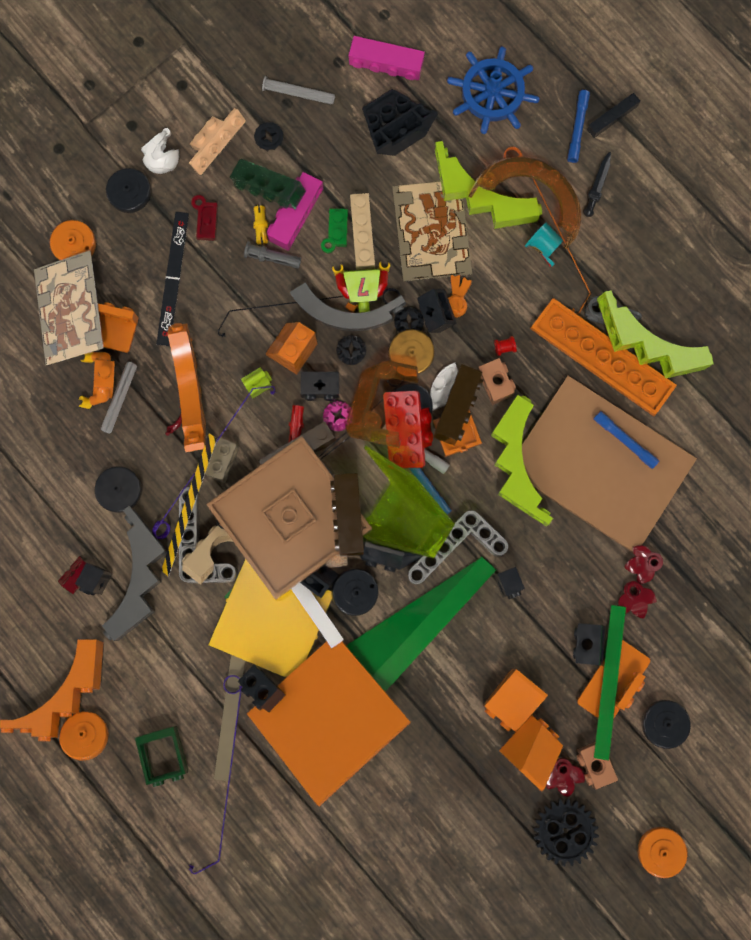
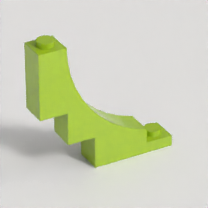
[435,141,542,229]
[597,290,714,379]
[491,395,553,526]

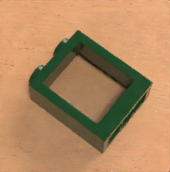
[135,726,188,787]

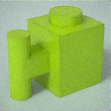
[241,367,272,399]

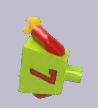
[332,262,390,313]

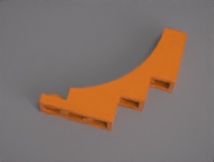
[168,323,206,452]

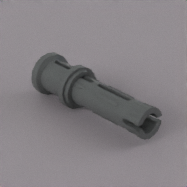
[244,241,302,269]

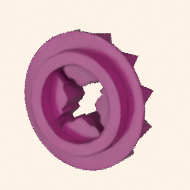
[323,401,353,431]

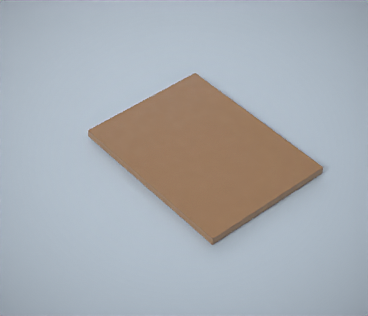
[522,376,697,553]

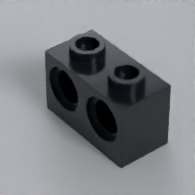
[237,664,285,712]

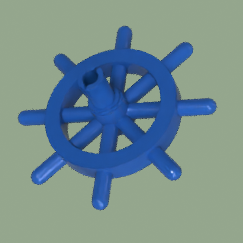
[447,47,540,134]

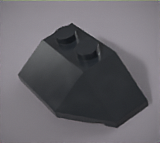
[359,536,425,573]

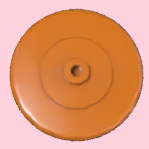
[50,220,96,261]
[59,711,109,761]
[637,827,688,878]

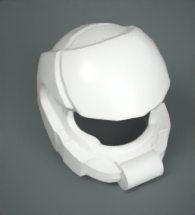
[141,128,179,174]

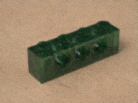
[229,158,306,210]

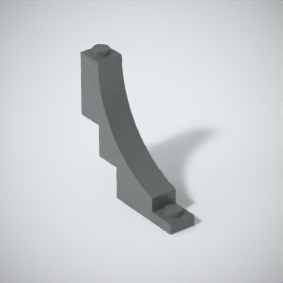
[102,506,167,641]

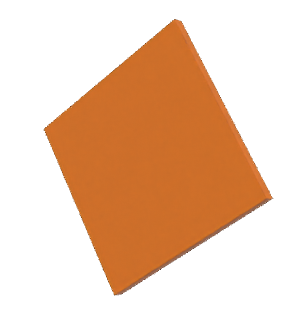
[247,641,411,806]

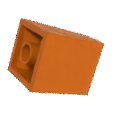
[265,322,317,375]
[483,669,548,732]
[499,715,563,791]

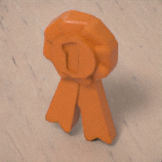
[448,275,472,318]

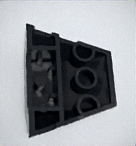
[362,89,438,156]

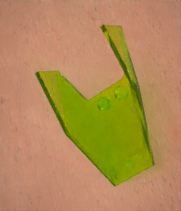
[363,446,455,558]

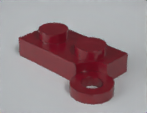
[191,195,218,241]

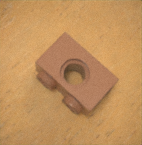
[478,358,516,405]
[576,742,618,789]

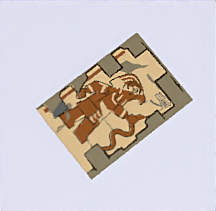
[392,182,472,281]
[34,250,103,365]

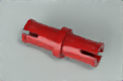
[288,405,304,443]

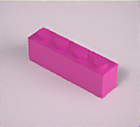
[349,36,425,80]
[267,172,323,251]

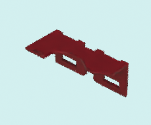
[58,556,86,594]

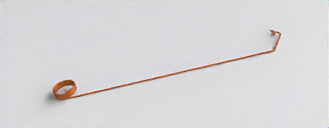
[503,147,591,314]

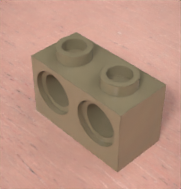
[205,438,239,483]

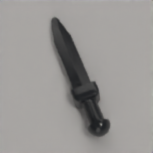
[583,152,611,217]

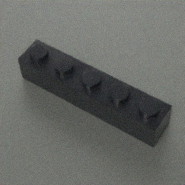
[587,92,641,138]

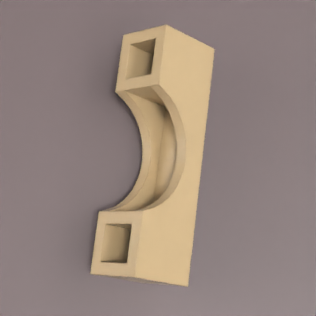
[350,193,375,270]
[182,524,233,585]

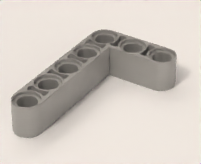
[179,487,238,583]
[408,511,508,585]

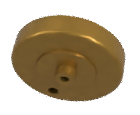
[389,329,434,375]

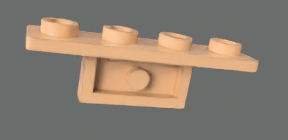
[189,108,246,175]

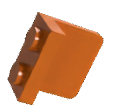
[98,303,139,353]

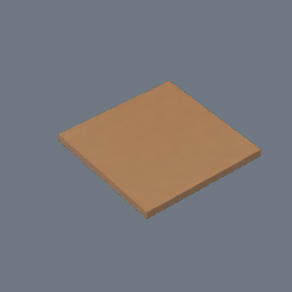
[206,436,372,600]

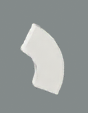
[430,362,458,410]

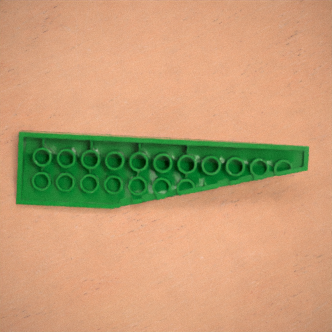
[346,557,496,691]

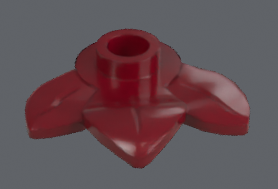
[624,545,663,584]
[618,581,657,619]
[546,758,585,797]

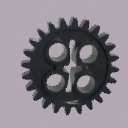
[533,798,599,867]

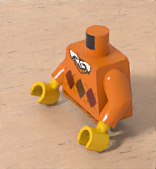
[79,352,115,409]

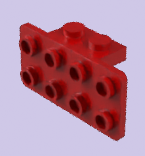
[383,391,433,468]

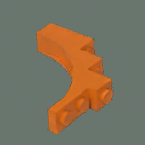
[0,640,104,742]

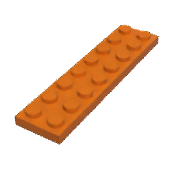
[531,298,677,416]

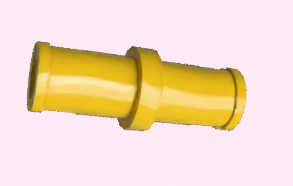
[253,205,268,245]

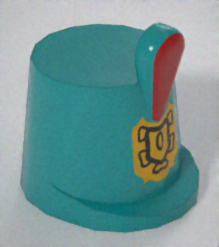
[525,222,564,267]

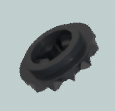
[254,122,284,152]
[394,306,424,333]
[336,335,366,365]

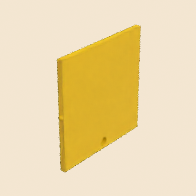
[209,559,332,678]

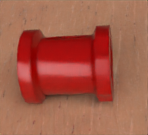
[494,336,517,356]

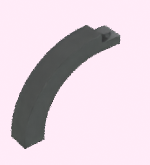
[290,282,406,331]

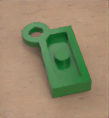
[321,209,348,254]

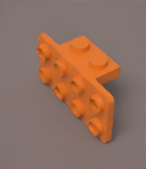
[577,640,650,718]

